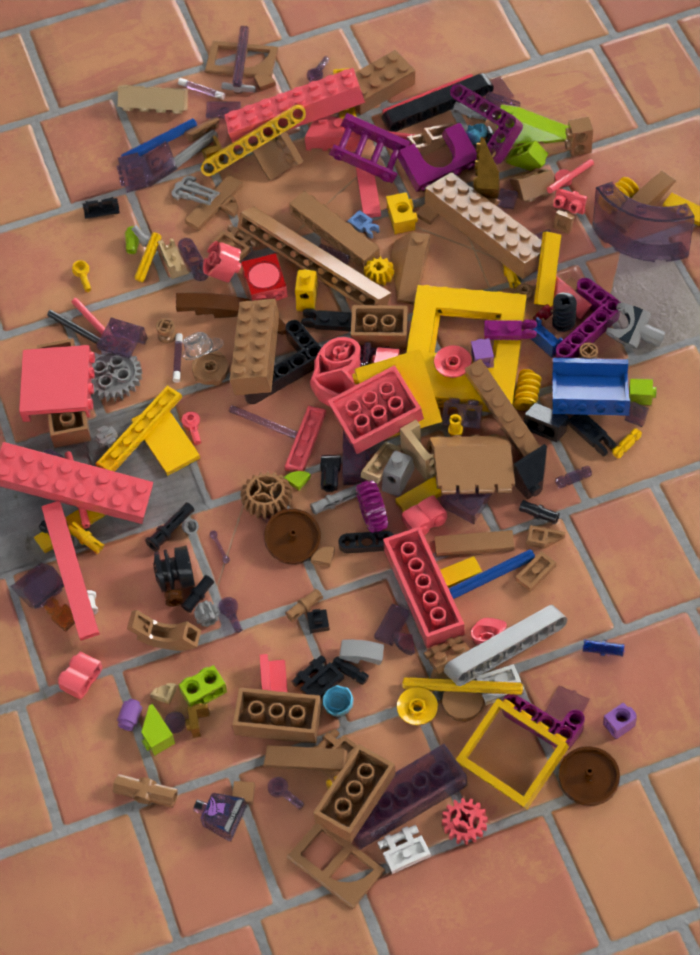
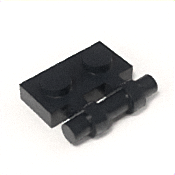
[291,655,344,699]

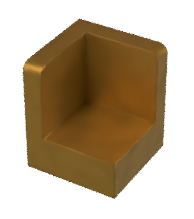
[202,135,224,166]

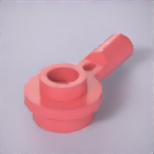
[182,412,201,445]

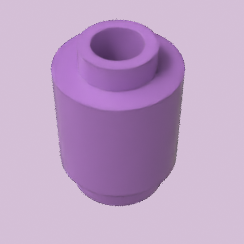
[117,699,143,731]

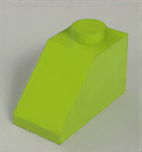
[505,140,548,171]
[141,704,175,756]

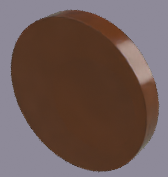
[264,508,321,564]
[559,746,620,806]

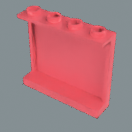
[19,345,95,422]

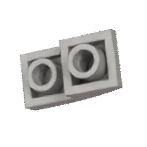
[339,640,384,665]

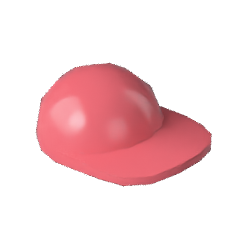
[471,618,507,646]

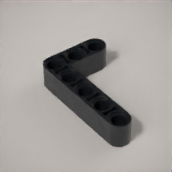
[244,320,321,404]

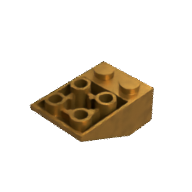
[473,137,500,199]

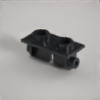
[82,197,120,219]

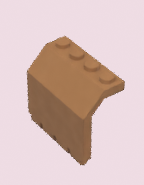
[427,434,515,495]

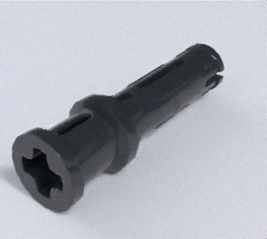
[145,502,195,552]

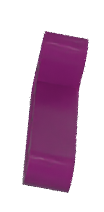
[502,694,585,750]

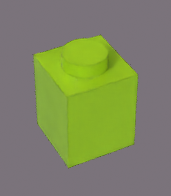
[629,379,657,405]

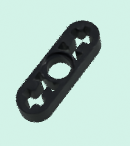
[338,531,394,553]

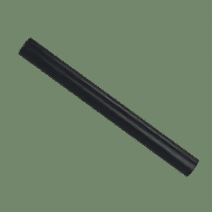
[47,310,108,348]

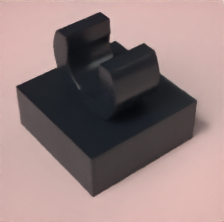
[307,609,330,634]

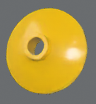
[397,687,438,726]

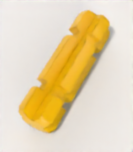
[612,428,642,459]

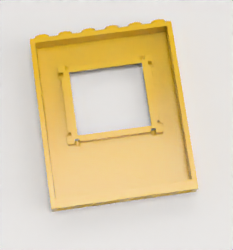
[406,285,527,412]

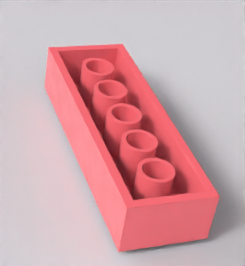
[383,526,464,648]

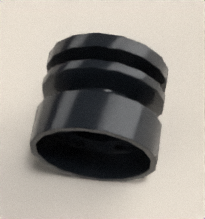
[153,545,195,593]

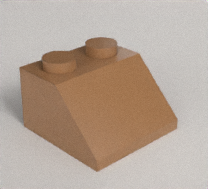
[509,168,555,203]

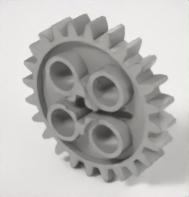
[91,347,143,402]

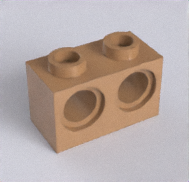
[565,117,593,157]

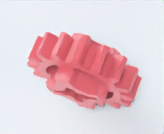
[442,798,488,845]

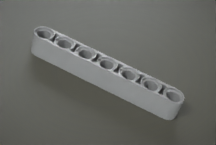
[444,605,567,686]

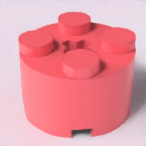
[203,241,241,283]

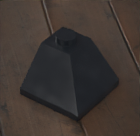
[514,444,547,500]

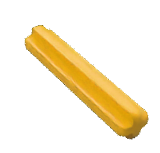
[134,232,161,282]

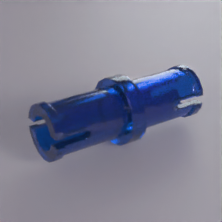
[583,639,625,657]

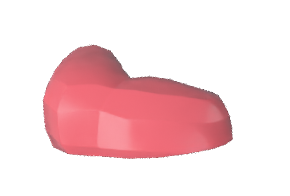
[310,337,361,407]

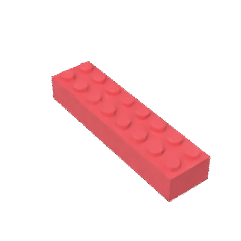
[224,68,365,149]
[0,442,153,524]

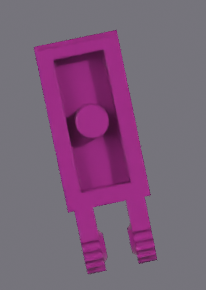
[484,319,537,340]

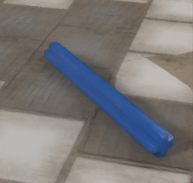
[121,118,197,164]
[448,549,535,599]

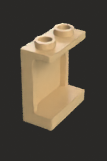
[400,420,436,481]

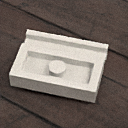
[475,664,524,705]

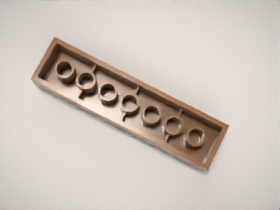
[425,172,542,279]

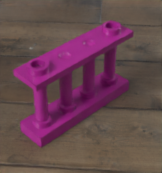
[329,113,410,183]

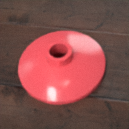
[434,345,472,378]

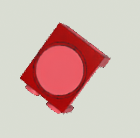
[241,253,288,301]

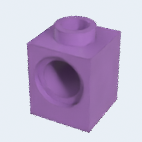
[471,338,494,368]
[603,702,637,739]

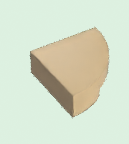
[150,683,177,704]

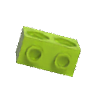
[178,665,227,707]

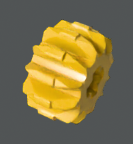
[364,256,394,286]

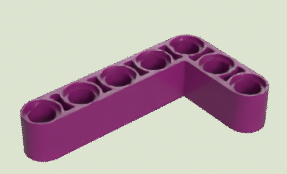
[450,84,523,165]
[555,278,621,358]

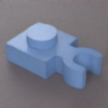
[347,210,380,239]

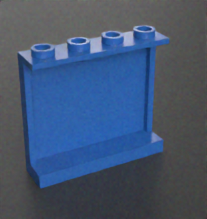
[552,358,630,416]

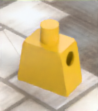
[295,269,318,311]

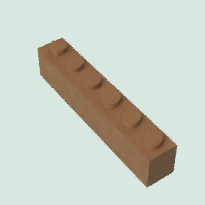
[289,191,380,270]
[465,359,540,458]

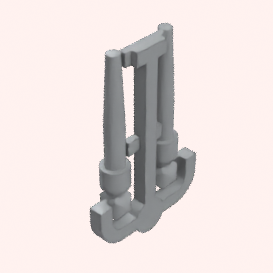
[171,176,220,205]

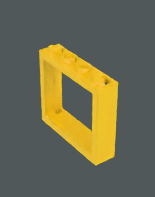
[456,698,569,810]

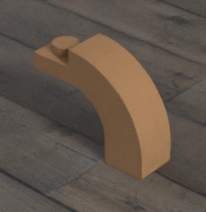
[127,610,201,651]

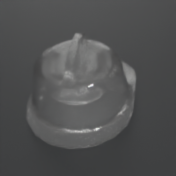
[182,332,224,360]

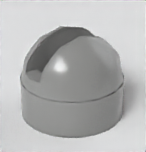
[182,518,199,534]

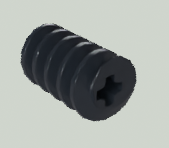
[552,292,577,332]

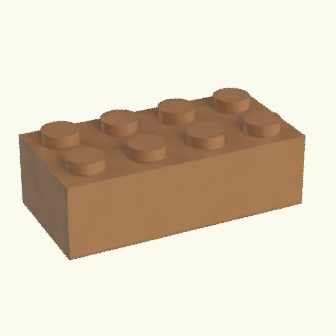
[355,50,415,115]
[233,688,322,744]
[313,744,396,843]

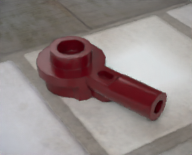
[524,304,553,330]

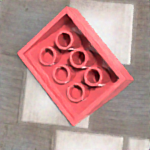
[328,365,424,454]

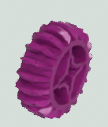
[356,480,388,533]

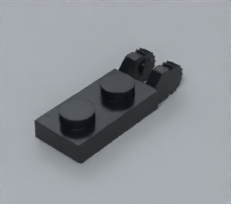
[301,309,352,332]
[568,414,616,457]

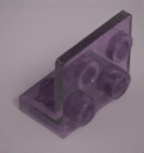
[97,317,148,359]

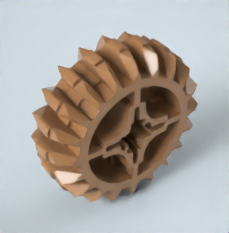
[240,471,293,519]

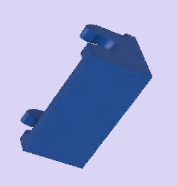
[529,317,564,358]

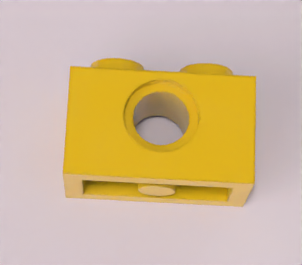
[386,192,418,234]

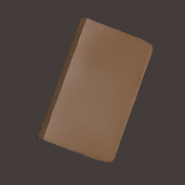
[184,118,219,143]

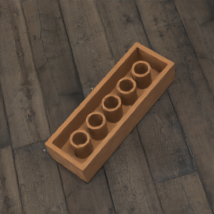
[230,299,280,395]
[37,338,91,448]

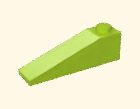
[496,104,568,147]

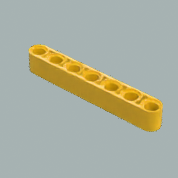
[201,105,306,176]

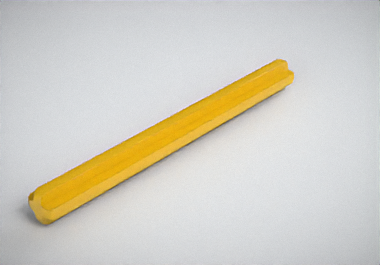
[402,677,523,695]

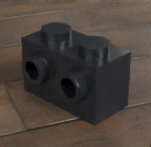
[524,403,569,443]

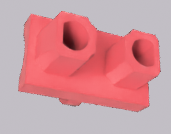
[553,188,587,215]

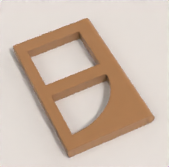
[205,41,278,77]
[287,823,385,909]

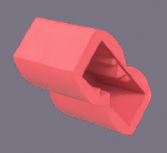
[401,495,447,535]
[58,651,102,700]

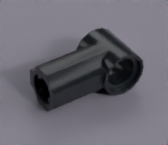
[320,455,341,492]

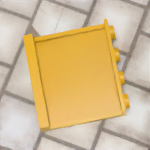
[352,349,442,438]

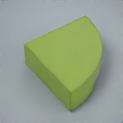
[284,471,311,491]

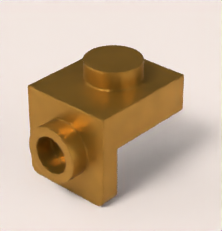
[185,703,210,738]

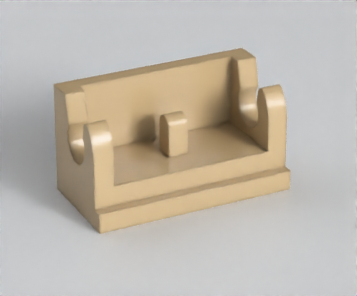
[158,238,189,279]

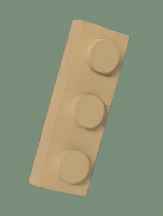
[361,441,402,484]

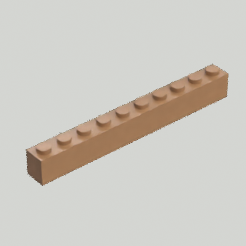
[237,207,391,306]

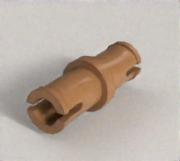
[285,588,323,622]

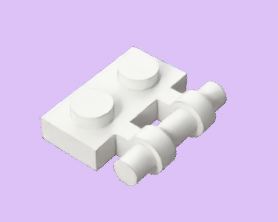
[377,825,431,874]

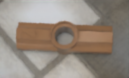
[113,774,178,808]

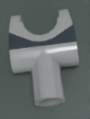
[606,303,665,349]

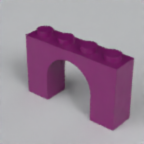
[397,122,479,192]

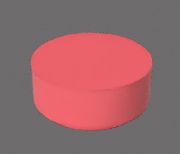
[555,169,573,187]

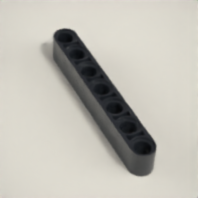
[381,73,494,132]

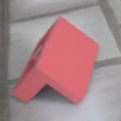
[260,654,288,692]

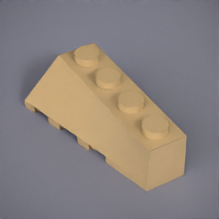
[118,85,188,114]

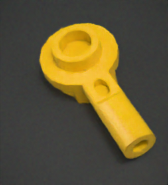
[72,260,92,292]

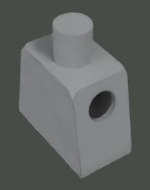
[382,451,415,497]

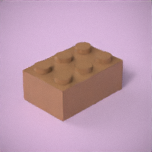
[351,305,408,349]

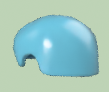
[465,123,488,144]
[323,685,354,717]

